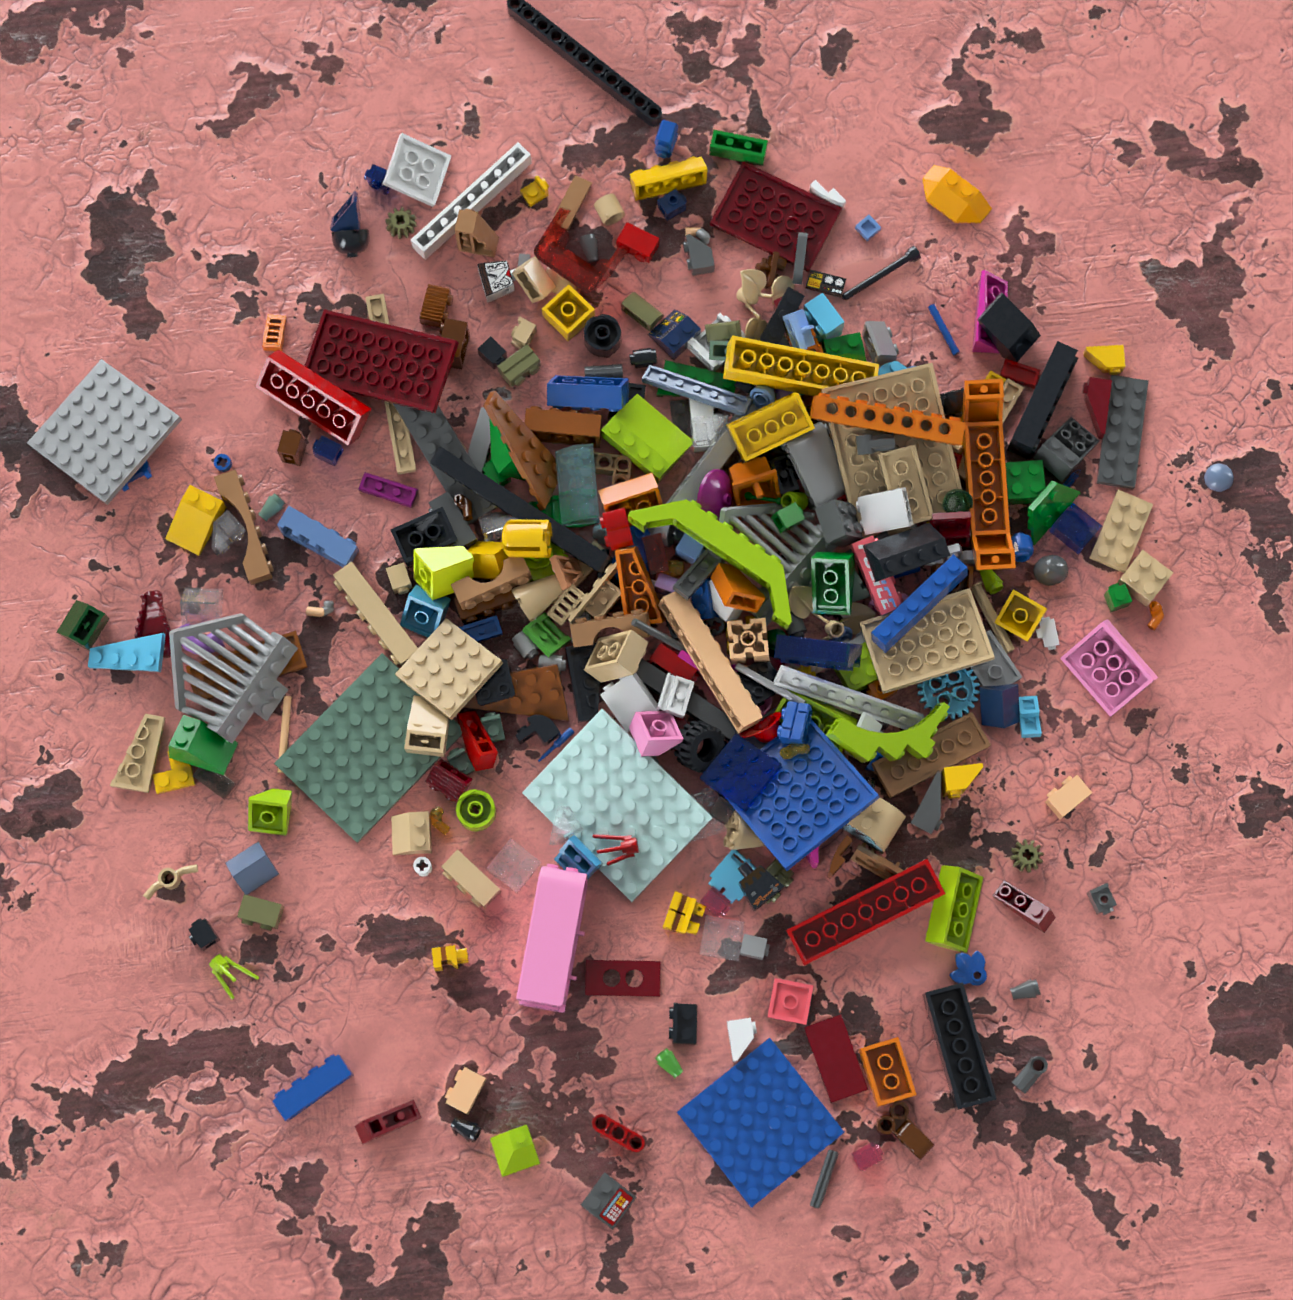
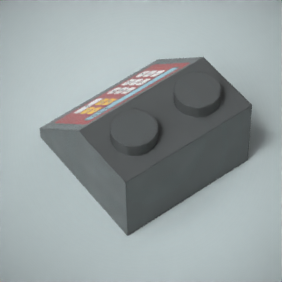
[581,1172,637,1230]

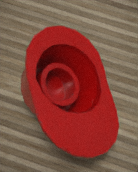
[740,712,782,743]

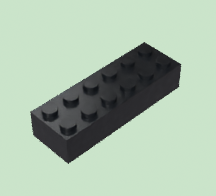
[1007,341,1078,459]
[923,983,997,1111]

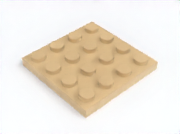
[395,618,503,720]

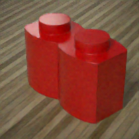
[599,507,634,551]

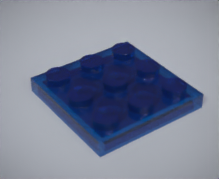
[700,734,782,812]

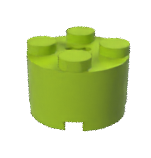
[456,789,496,831]

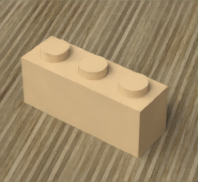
[441,849,501,908]

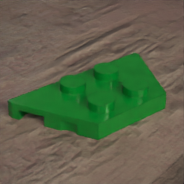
[1028,481,1080,546]

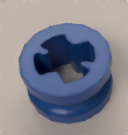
[214,454,232,472]

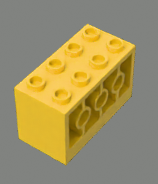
[726,392,815,462]

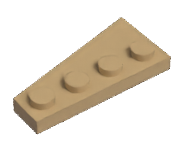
[110,714,166,793]

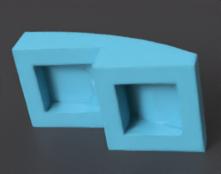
[1019,696,1042,738]

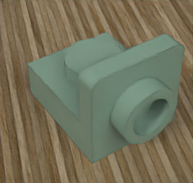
[481,712,505,742]
[447,747,475,775]

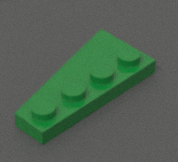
[657,360,736,397]

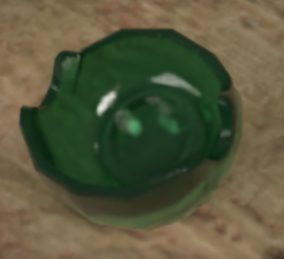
[942,489,973,513]

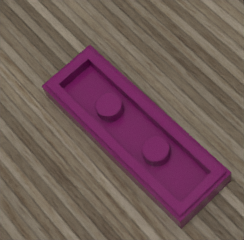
[358,472,418,508]

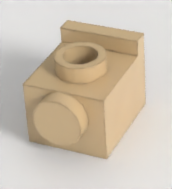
[511,317,537,349]

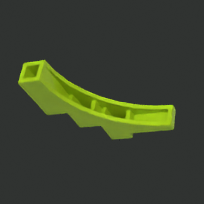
[826,702,950,763]

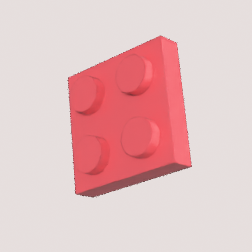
[767,978,813,1025]

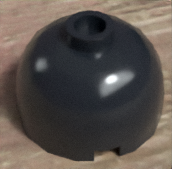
[331,229,369,258]
[940,387,964,417]

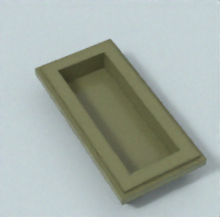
[705,320,742,343]

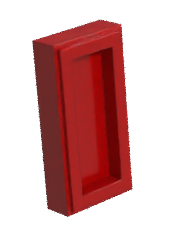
[1000,358,1041,389]

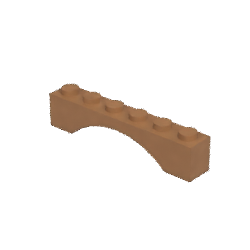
[214,470,274,585]

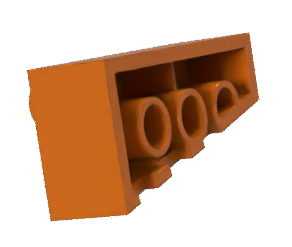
[615,546,666,624]

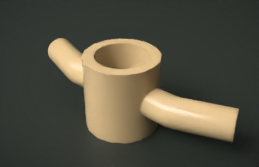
[143,864,198,900]

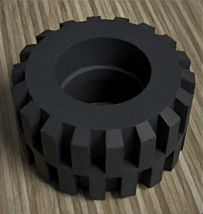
[673,720,727,773]

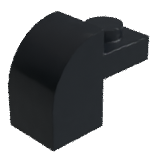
[515,715,561,746]

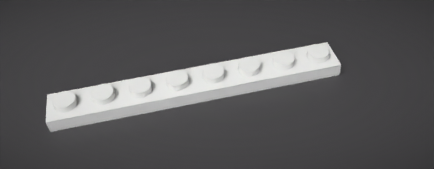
[774,665,924,730]

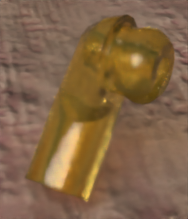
[780,744,810,760]
[430,806,451,835]

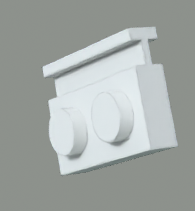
[656,673,694,719]

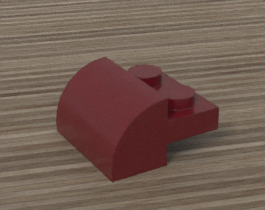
[930,511,971,547]

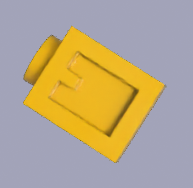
[520,175,549,207]

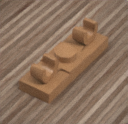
[851,842,908,880]

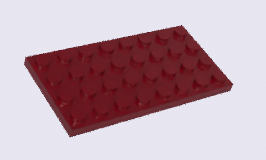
[305,309,459,414]

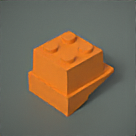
[729,456,781,520]

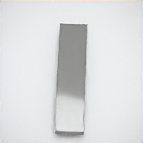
[468,407,491,473]

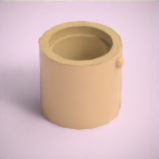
[594,194,625,226]

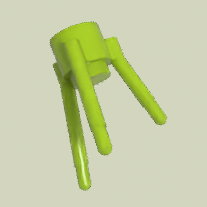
[209,954,259,999]

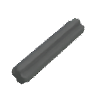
[810,1150,838,1209]

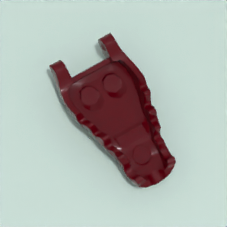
[135,590,171,658]

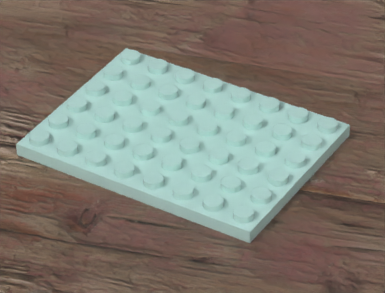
[522,709,714,902]

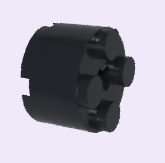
[584,314,621,358]

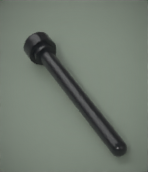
[842,246,921,300]

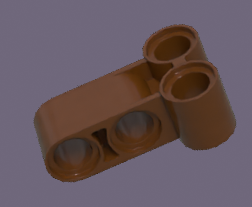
[875,1101,934,1160]

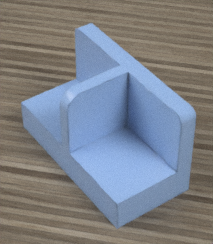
[782,309,815,350]

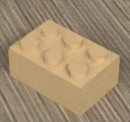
[584,630,649,682]

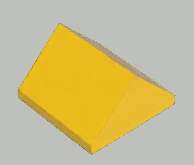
[467,541,508,579]

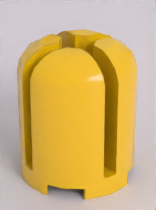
[502,519,552,558]

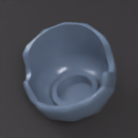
[1204,463,1234,492]

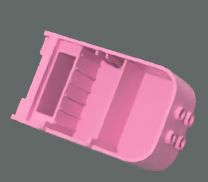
[516,864,588,1013]

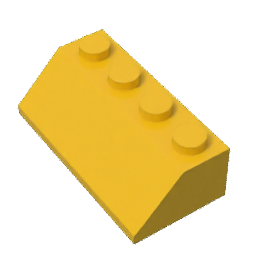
[630,157,707,201]

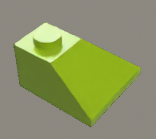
[248,788,292,836]
[490,1125,540,1177]

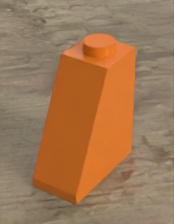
[710,563,766,613]

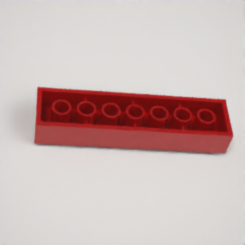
[786,859,946,966]

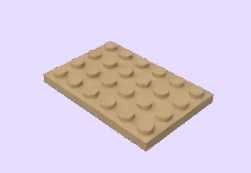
[859,588,995,694]

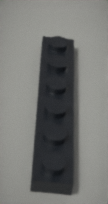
[734,287,804,395]

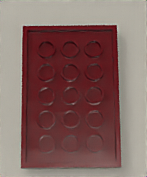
[710,161,842,272]

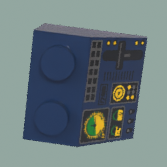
[648,309,701,360]

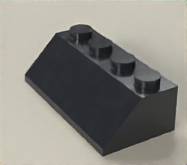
[863,523,951,582]

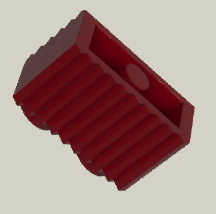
[425,759,473,802]

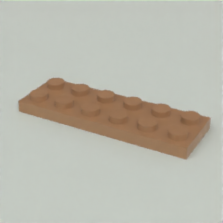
[871,712,991,798]

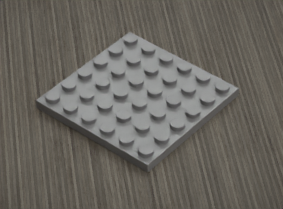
[27,359,182,505]

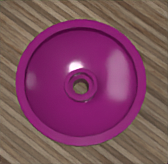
[697,469,733,521]

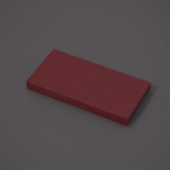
[804,1014,868,1103]

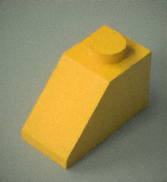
[1083,345,1126,375]

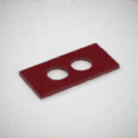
[585,960,661,997]

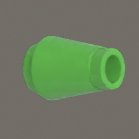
[655,1048,683,1078]

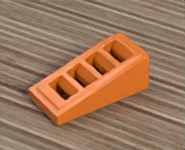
[262,314,286,351]

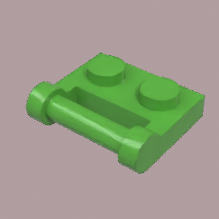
[522,612,571,658]

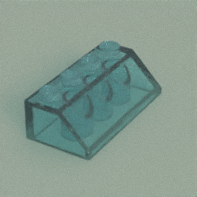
[555,443,599,526]

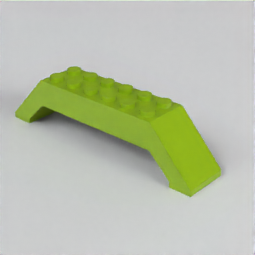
[628,499,792,630]

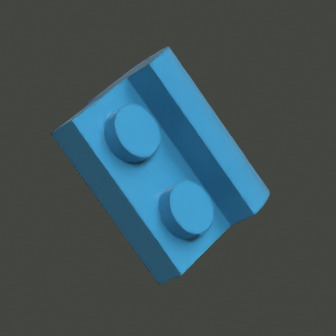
[554,835,603,880]

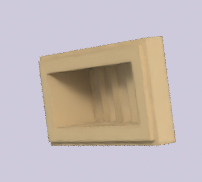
[547,584,585,626]

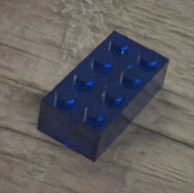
[774,635,862,671]

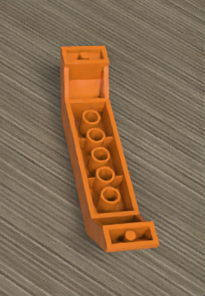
[962,379,1016,570]

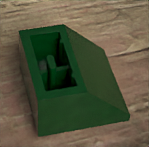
[56,600,109,651]

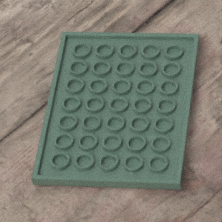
[274,653,462,843]

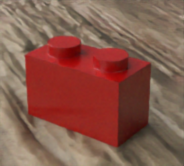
[616,222,660,263]

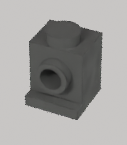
[1086,883,1117,915]

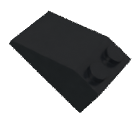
[977,293,1041,362]
[391,507,458,569]

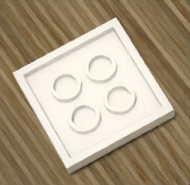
[383,133,451,207]

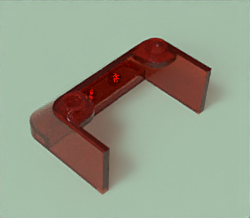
[534,207,627,293]

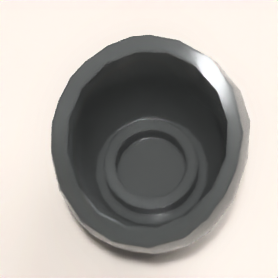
[1033,555,1068,586]

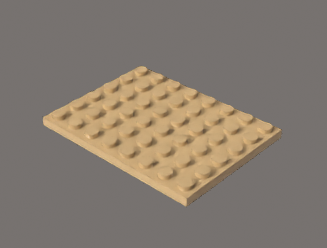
[821,363,967,535]

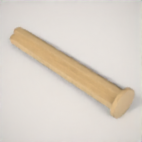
[972,581,1015,653]

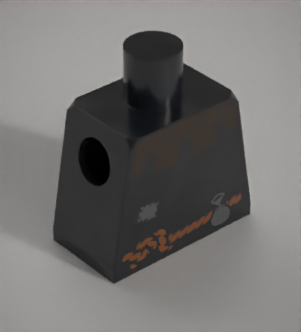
[738,862,784,912]

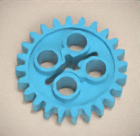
[917,668,980,721]

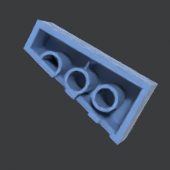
[277,506,359,567]

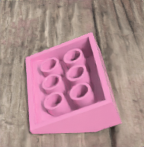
[1060,619,1158,717]

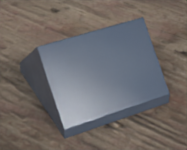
[225,842,279,895]

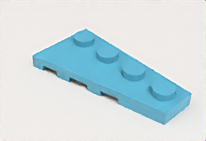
[88,633,166,672]

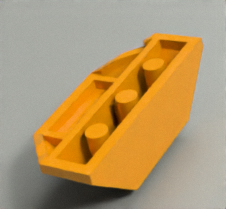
[922,165,992,224]

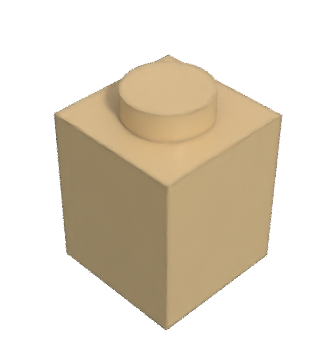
[386,562,413,594]

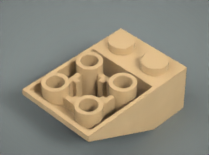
[404,695,450,757]

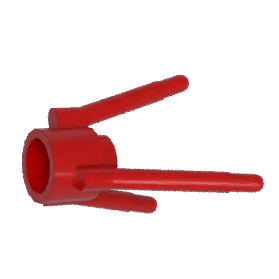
[592,834,639,866]

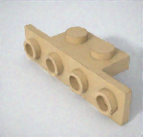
[568,562,621,624]

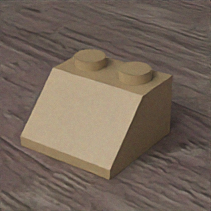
[391,811,432,855]

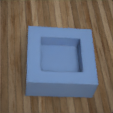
[855,215,882,241]

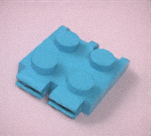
[708,850,757,904]

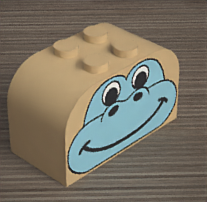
[842,798,906,854]

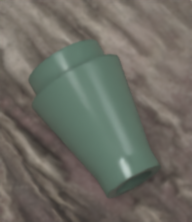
[258,493,285,522]

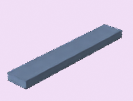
[642,365,753,416]

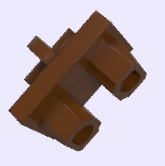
[755,251,787,289]

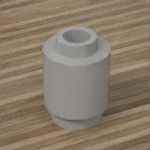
[512,631,539,660]
[538,654,566,675]

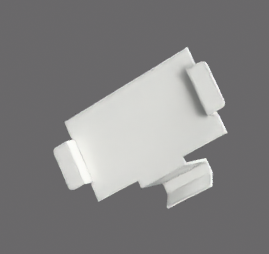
[1036,617,1060,650]

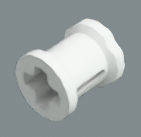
[413,857,432,877]

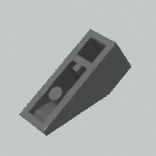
[911,770,942,834]

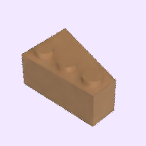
[455,209,499,258]

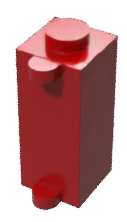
[648,643,700,683]

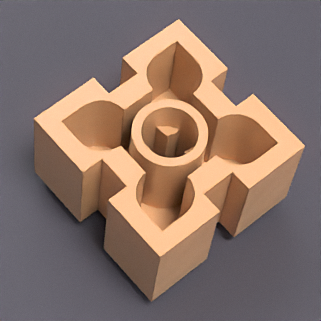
[727,618,770,665]

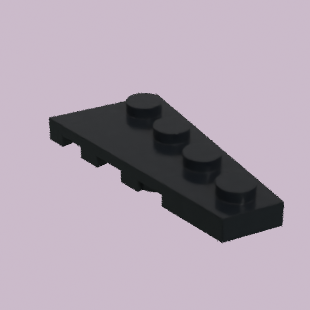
[565,643,600,723]

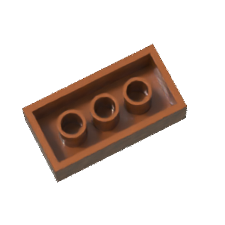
[524,406,602,448]

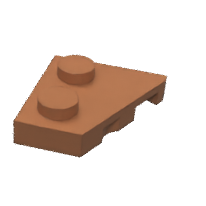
[549,555,584,591]

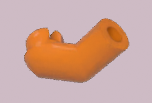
[1147,601,1164,631]

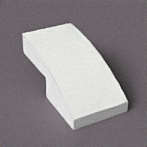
[809,180,846,210]

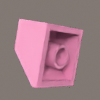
[629,711,683,756]

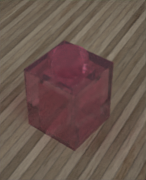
[700,886,731,918]
[851,1142,883,1172]

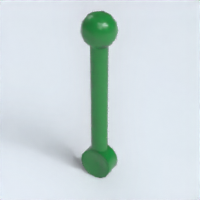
[745,492,781,505]

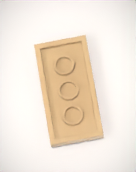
[877,444,933,524]
[1089,490,1153,573]

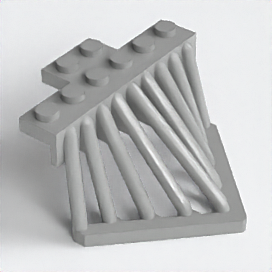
[719,503,837,627]
[169,613,298,743]

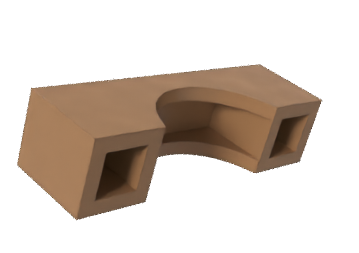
[451,557,532,610]
[570,609,651,647]

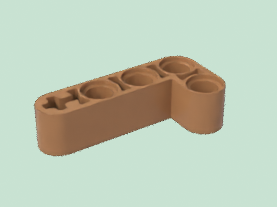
[558,448,632,486]

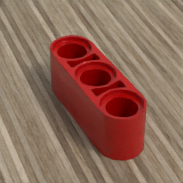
[592,1114,645,1153]

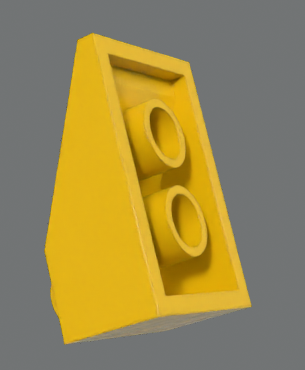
[165,485,226,556]

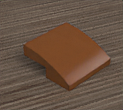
[827,835,853,879]

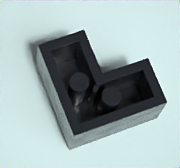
[768,453,799,498]

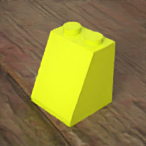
[413,546,474,601]

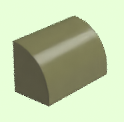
[621,292,664,332]

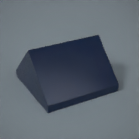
[330,191,361,232]
[979,684,1020,728]

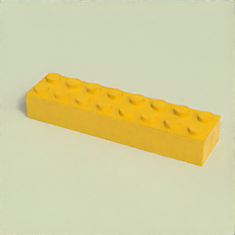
[723,335,879,396]

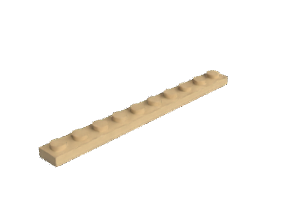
[365,294,416,475]

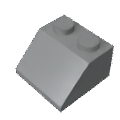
[862,321,899,367]

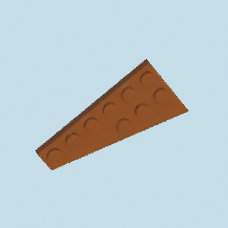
[483,391,564,510]
[464,664,569,721]

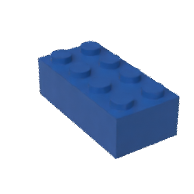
[547,375,629,412]

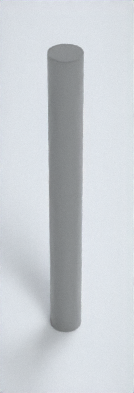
[735,662,806,703]

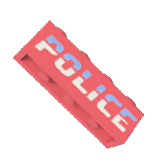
[850,535,903,616]

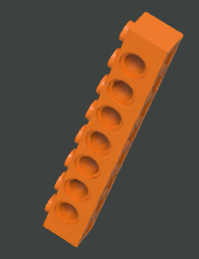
[810,393,966,446]

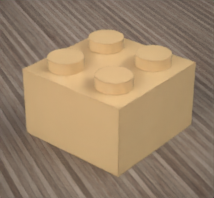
[1117,550,1173,607]

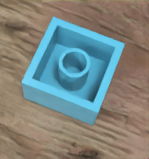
[803,293,845,345]

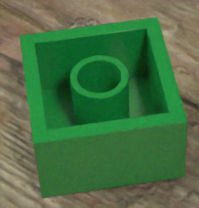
[1005,460,1045,505]

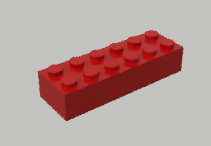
[255,350,371,446]

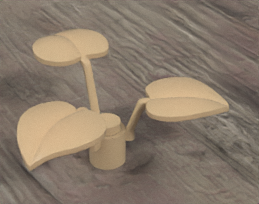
[737,269,794,340]
[788,586,876,673]

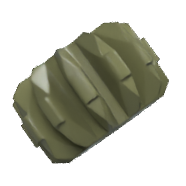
[385,207,417,239]
[1010,839,1044,873]

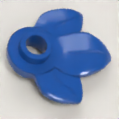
[949,951,987,986]

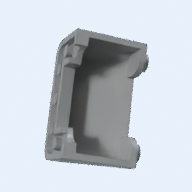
[780,422,845,510]

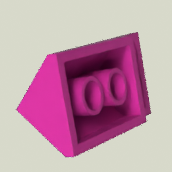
[972,270,1008,353]

